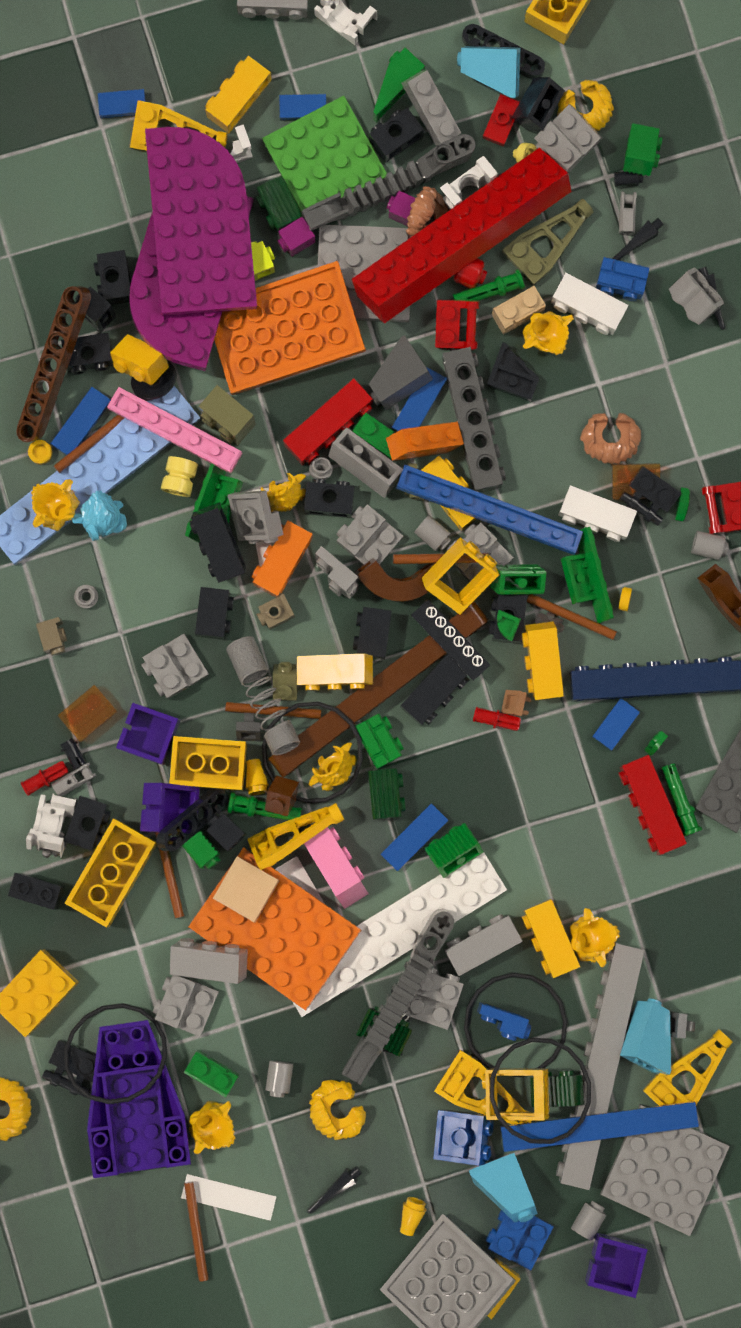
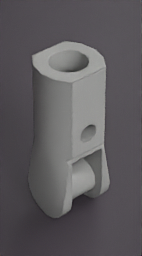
[619,191,637,235]
[51,763,97,797]

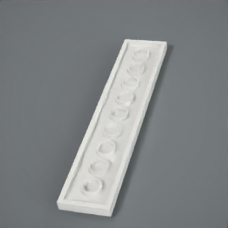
[292,853,507,1017]

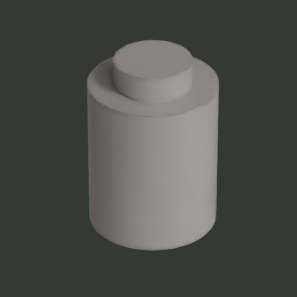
[414,515,451,551]
[691,531,729,560]
[265,1060,293,1098]
[571,1200,607,1241]

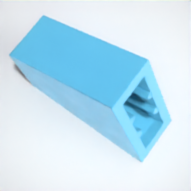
[457,46,520,98]
[620,998,671,1075]
[469,1153,538,1222]

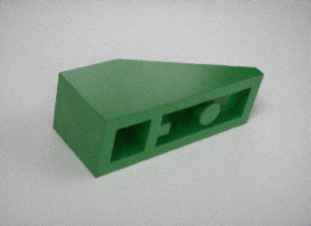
[373,47,425,123]

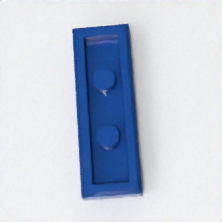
[392,367,447,432]
[51,387,111,455]
[381,803,448,871]

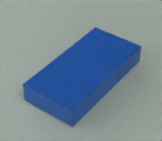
[98,89,146,118]
[279,94,326,120]
[592,698,640,751]

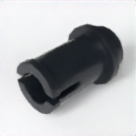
[614,171,643,187]
[60,738,87,770]

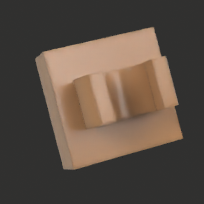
[501,690,531,716]

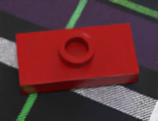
[483,94,520,147]

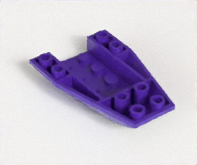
[87,1020,191,1178]

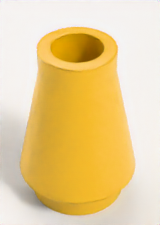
[245,759,269,796]
[400,1197,426,1236]

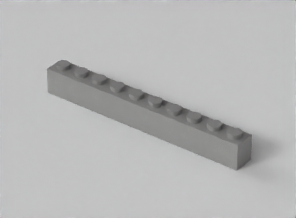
[556,943,645,1190]

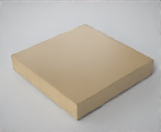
[213,856,279,923]

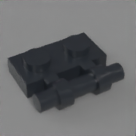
[619,466,681,526]
[42,1040,96,1098]

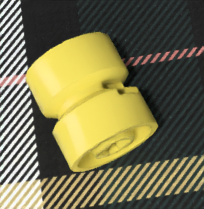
[161,456,198,497]

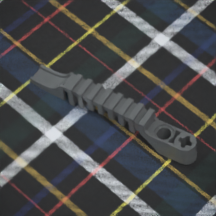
[301,134,475,231]
[342,909,454,1085]

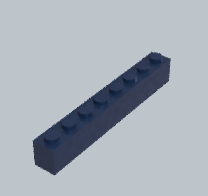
[569,657,741,702]

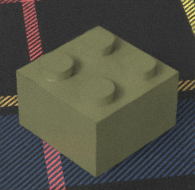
[198,385,256,446]

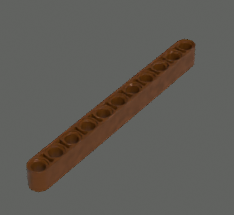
[268,602,489,777]

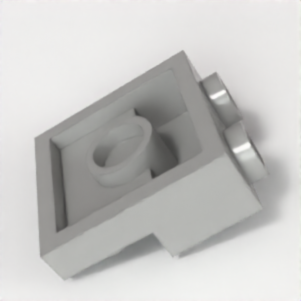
[534,104,603,172]
[228,491,284,544]
[336,504,404,565]
[447,523,514,582]
[315,546,359,599]
[141,634,209,699]
[403,968,464,1030]
[153,975,219,1037]

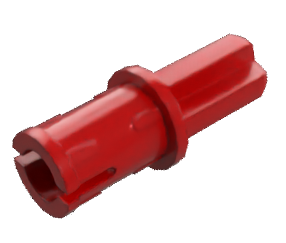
[473,707,521,731]
[21,761,68,796]

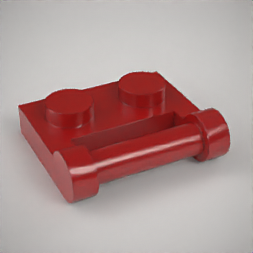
[435,299,479,349]
[701,482,741,535]

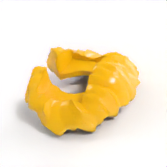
[557,80,614,131]
[0,1077,32,1141]
[309,1080,366,1140]

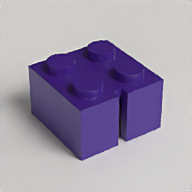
[116,703,180,765]
[140,783,200,833]
[585,1233,648,1298]

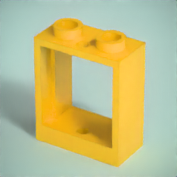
[422,537,499,615]
[482,1068,549,1120]

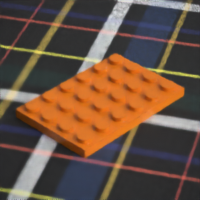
[215,261,366,395]
[188,847,362,1011]

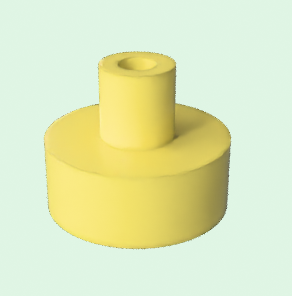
[513,143,537,163]

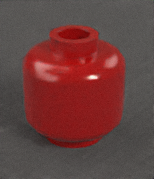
[453,258,487,289]

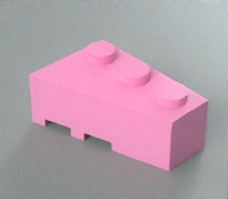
[304,827,369,909]

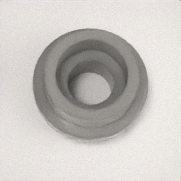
[309,457,333,480]
[74,585,98,609]

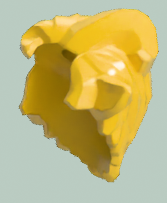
[523,311,574,355]
[260,473,306,512]
[31,479,80,531]
[309,742,357,791]
[570,908,620,967]
[188,1101,235,1154]

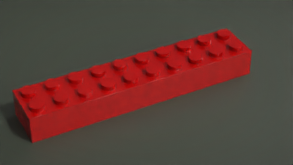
[352,147,572,324]

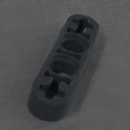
[462,24,545,79]
[156,789,228,851]

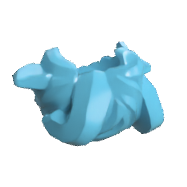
[72,490,127,541]

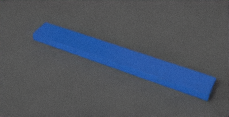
[396,465,583,555]
[500,1101,699,1152]

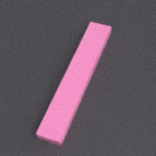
[107,387,243,474]

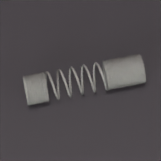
[226,636,300,755]

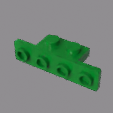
[185,464,243,543]
[561,527,614,623]

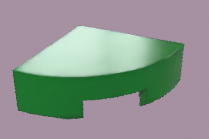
[675,487,690,521]
[497,610,521,642]
[644,731,668,756]

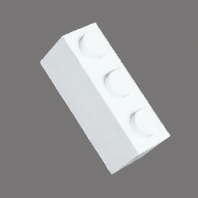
[551,273,628,335]
[558,485,637,542]

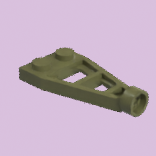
[502,199,594,286]

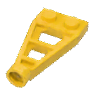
[130,100,228,151]
[247,803,345,870]
[643,1029,733,1106]
[434,1050,532,1125]

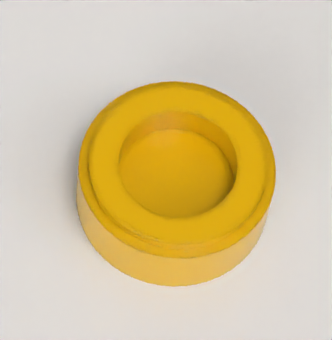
[28,440,53,465]
[618,587,632,612]

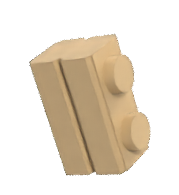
[492,286,546,335]

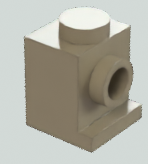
[256,593,295,630]
[36,617,67,656]

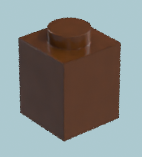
[265,775,299,817]

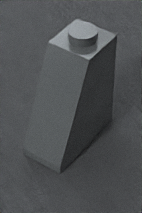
[369,335,433,410]

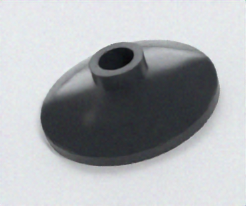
[131,361,177,400]

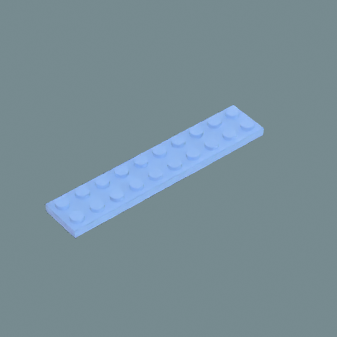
[0,386,201,565]

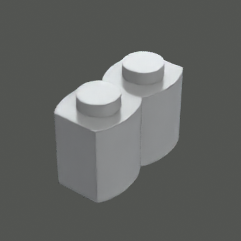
[669,268,724,325]

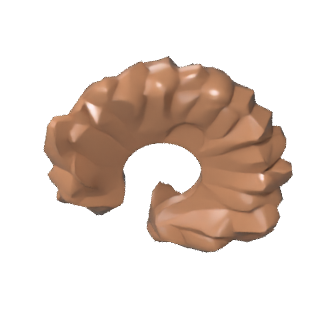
[406,186,448,237]
[580,413,641,464]

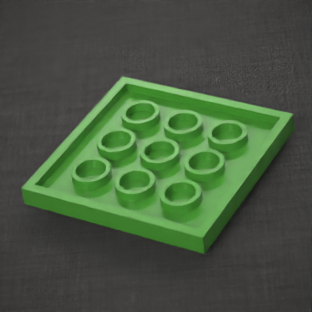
[262,96,387,221]

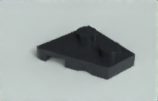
[487,342,539,402]

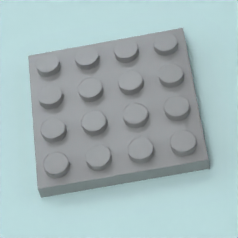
[318,225,411,322]
[600,1104,730,1236]
[380,1214,516,1328]

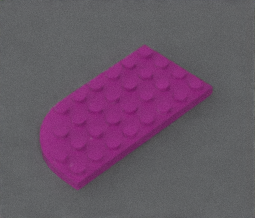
[145,127,257,316]
[130,197,254,371]

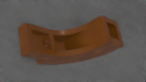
[354,558,435,601]
[697,564,741,633]

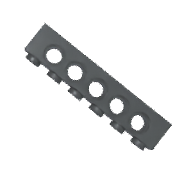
[442,347,506,493]

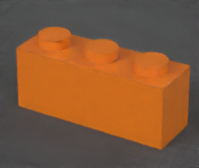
[386,422,464,461]
[252,521,313,598]

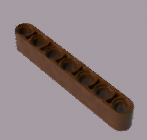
[16,286,91,442]

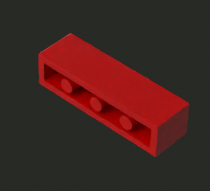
[283,379,373,466]
[618,755,687,855]

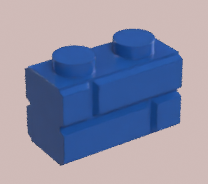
[596,257,649,301]

